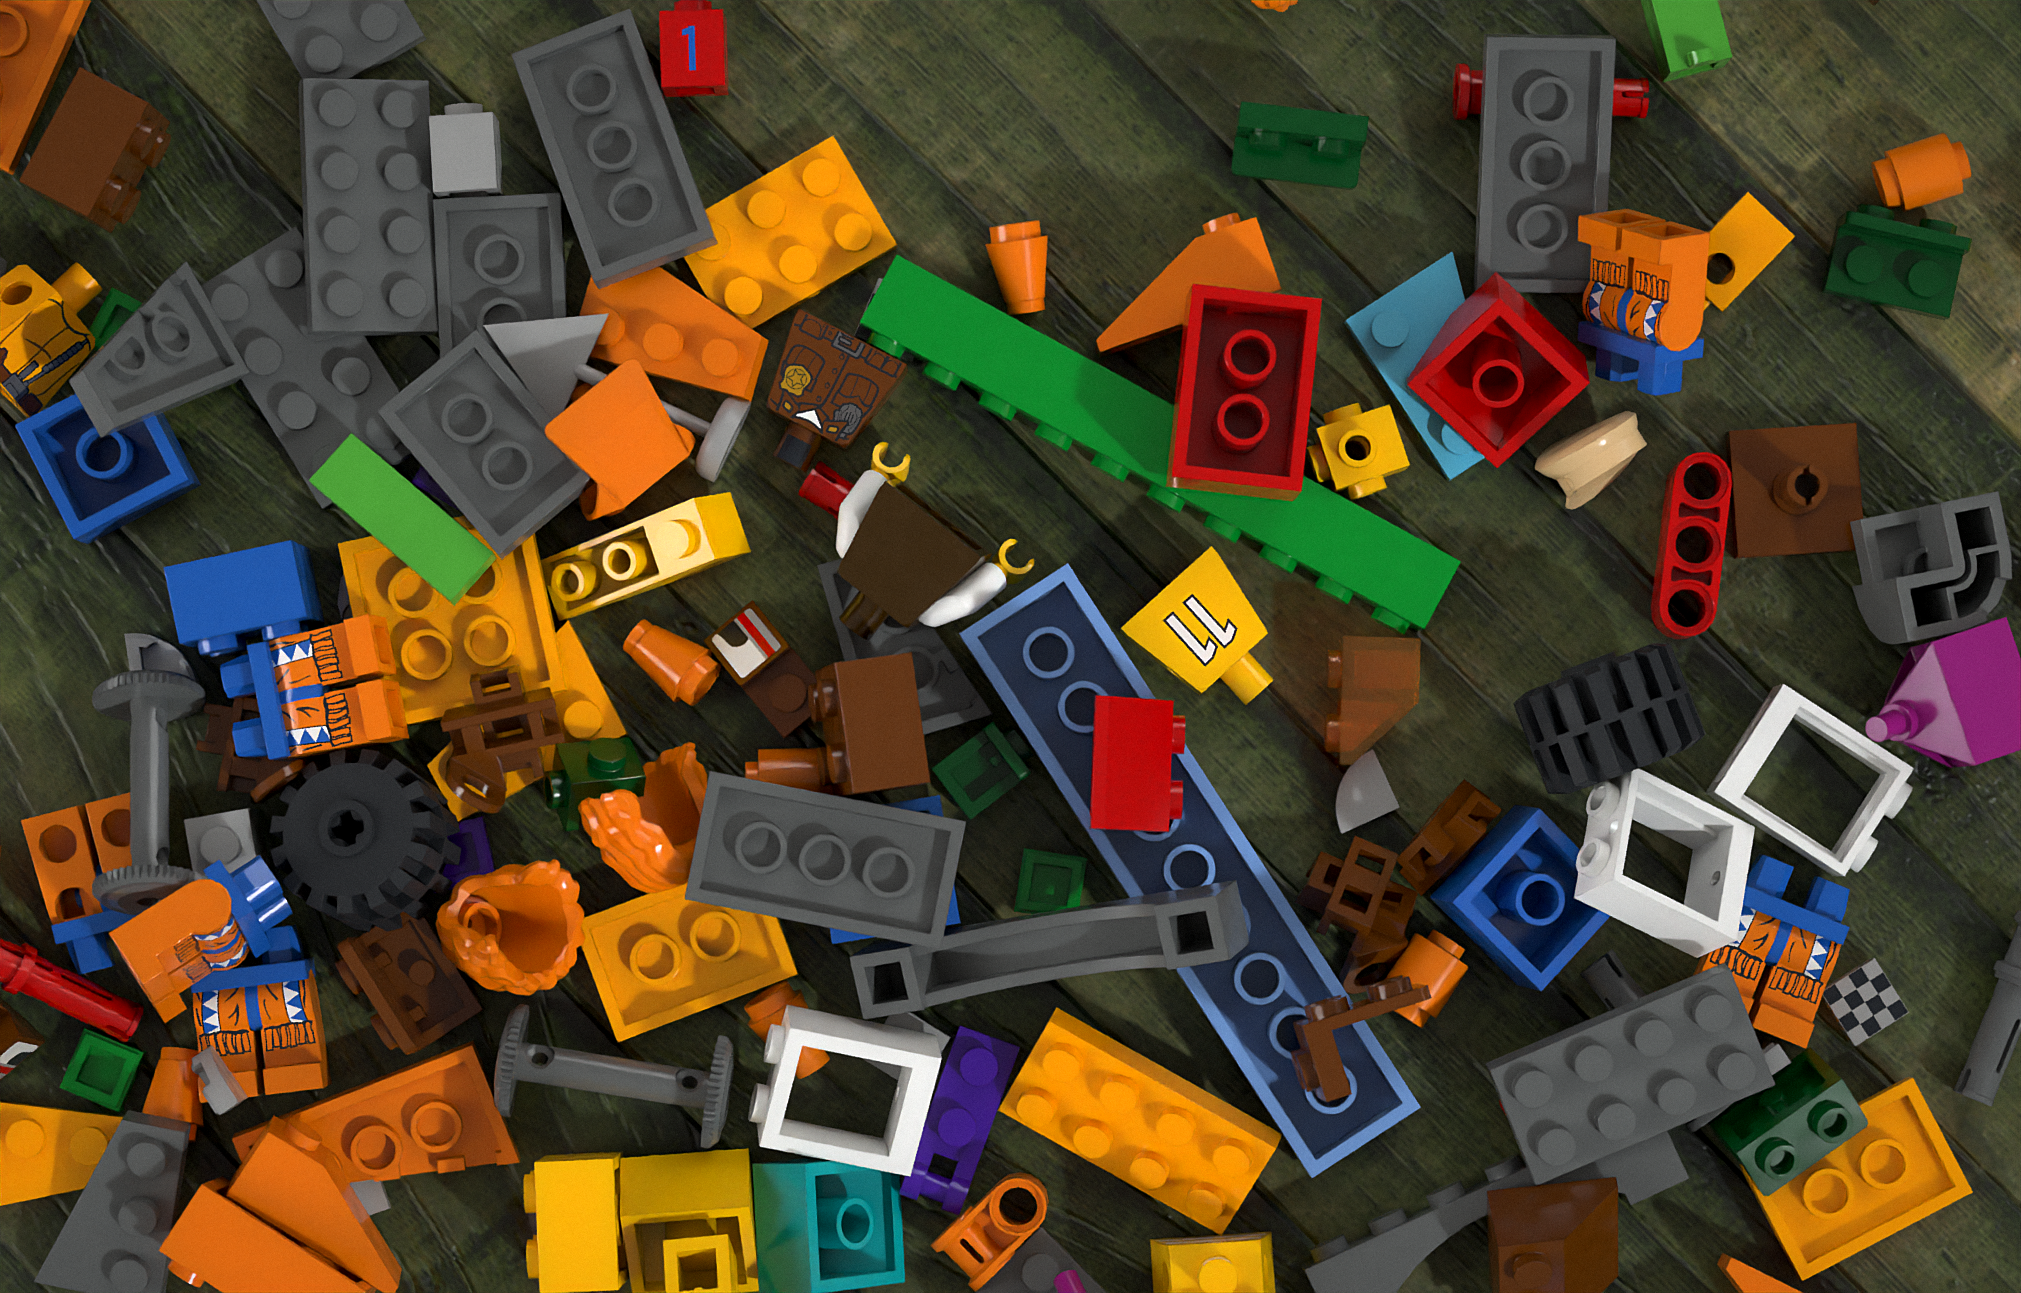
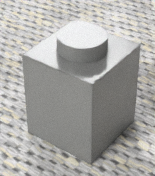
[429,103,504,199]
[184,808,270,879]

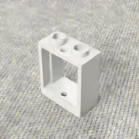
[1706,684,1914,876]
[1574,768,1755,958]
[748,1005,942,1176]

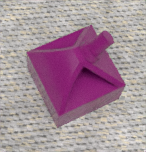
[1865,617,2021,768]

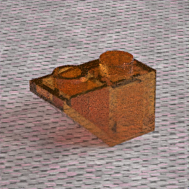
[1324,636,1421,766]

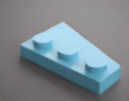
[1344,252,1485,482]

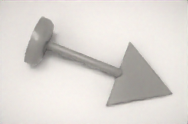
[483,313,751,483]

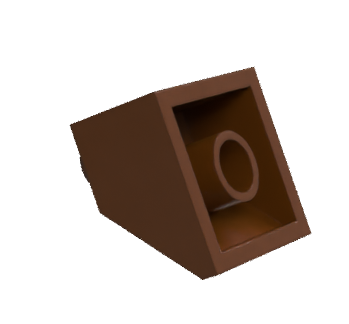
[1487,1177,1618,1293]

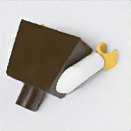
[836,442,1035,640]

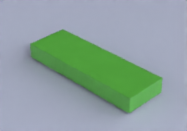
[309,433,497,606]

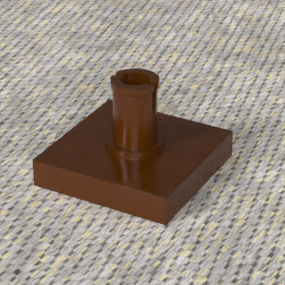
[1726,423,1863,559]

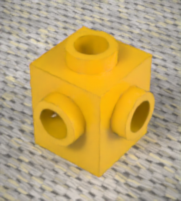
[1306,403,1410,500]

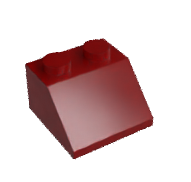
[1407,272,1590,468]
[1089,695,1185,832]

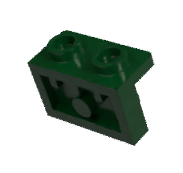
[1231,101,1369,190]
[1821,204,1972,321]
[1708,1047,1868,1196]

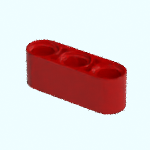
[1651,452,1732,639]

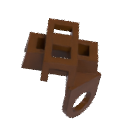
[440,664,565,814]
[196,694,310,804]
[1396,779,1502,896]
[1294,836,1418,994]

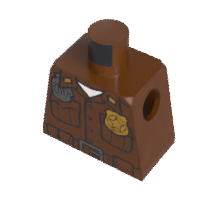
[766,309,908,473]

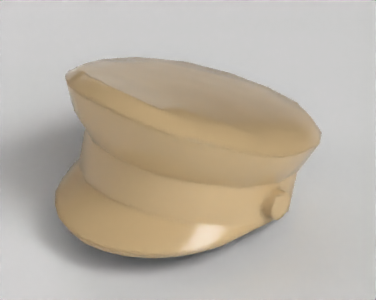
[1534,411,1647,510]

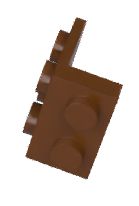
[335,912,485,1055]
[1290,975,1432,1102]

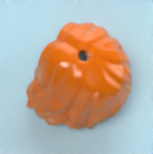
[578,742,708,893]
[435,859,585,996]

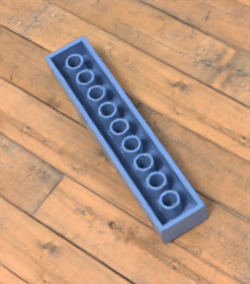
[959,563,1421,1178]

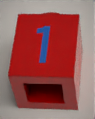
[659,0,729,97]

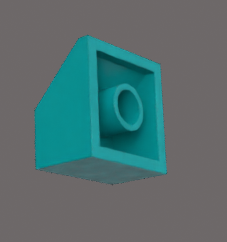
[753,1158,905,1293]

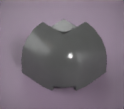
[1850,491,2012,644]

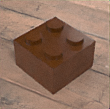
[19,67,171,233]
[808,652,930,797]

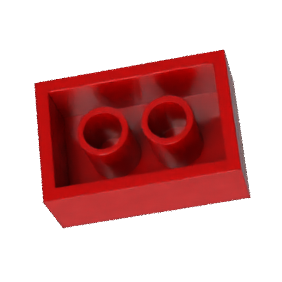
[1166,284,1322,501]

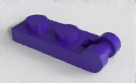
[899,1025,1020,1216]

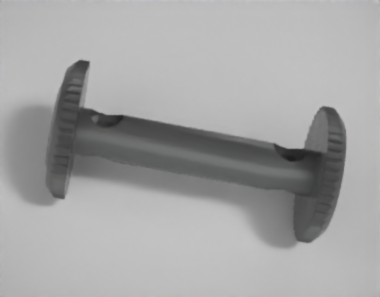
[92,670,206,915]
[494,1004,734,1148]

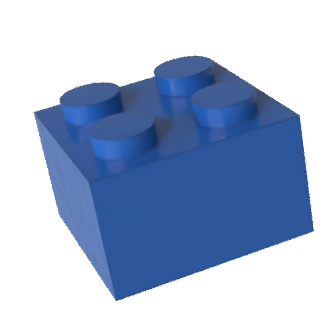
[15,393,201,544]
[163,540,325,658]
[1430,805,1610,991]

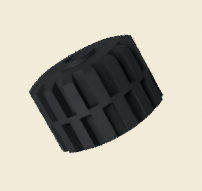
[1513,643,1706,794]
[270,748,461,932]

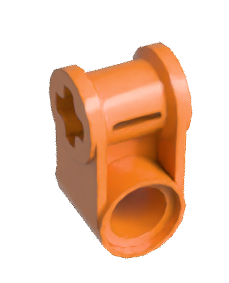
[930,1172,1049,1292]

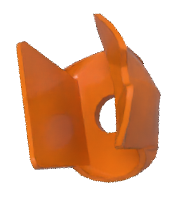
[544,359,696,521]

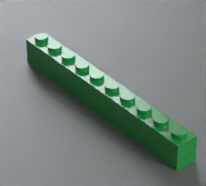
[860,255,1461,635]

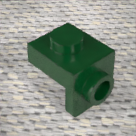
[932,721,1034,820]
[543,737,646,831]

